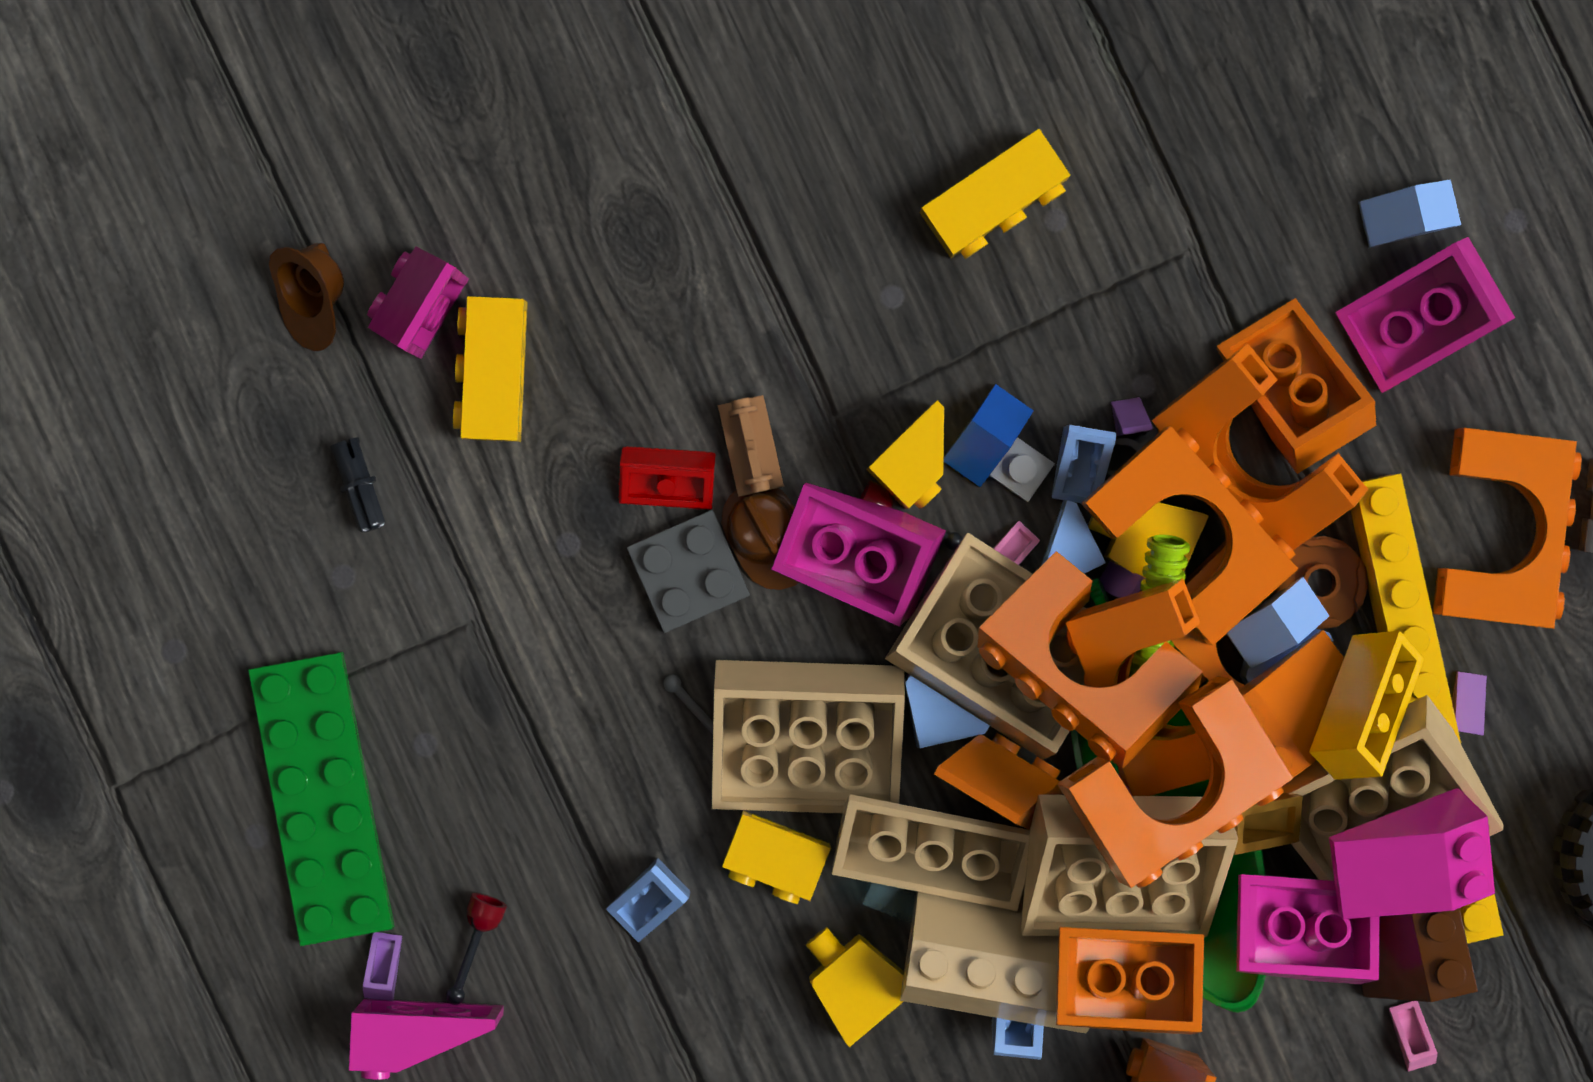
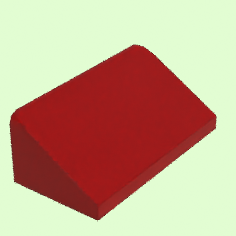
[619,446,716,510]

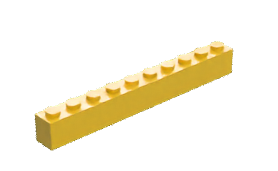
[1351,473,1504,943]

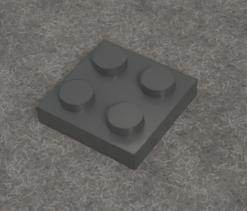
[627,510,750,633]

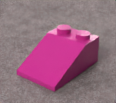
[1335,237,1515,393]
[367,246,469,359]
[772,483,946,627]
[1329,788,1495,919]
[1236,874,1380,984]
[349,999,504,1080]

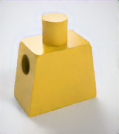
[1088,502,1209,578]
[806,927,904,1048]

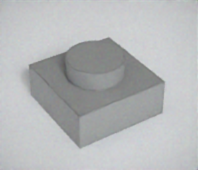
[989,437,1055,502]

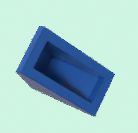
[944,384,1034,487]

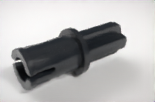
[330,437,385,532]

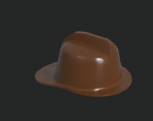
[269,243,344,351]
[721,488,799,590]

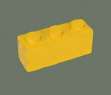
[920,129,1071,259]
[453,296,528,442]
[1309,630,1424,780]

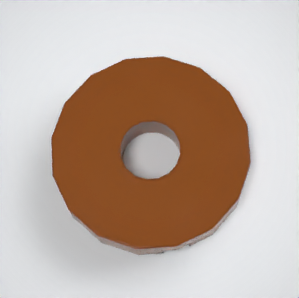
[1274,536,1368,629]

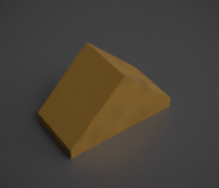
[1234,793,1303,855]

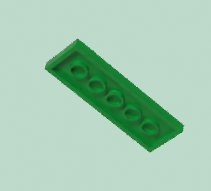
[249,652,395,946]

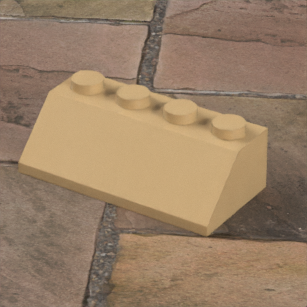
[832,794,1030,911]

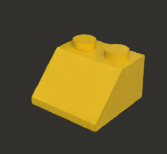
[866,400,944,509]

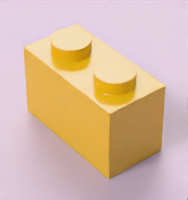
[722,810,831,904]

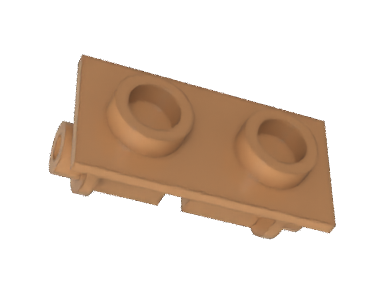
[718,395,784,497]

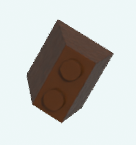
[1360,908,1478,1002]

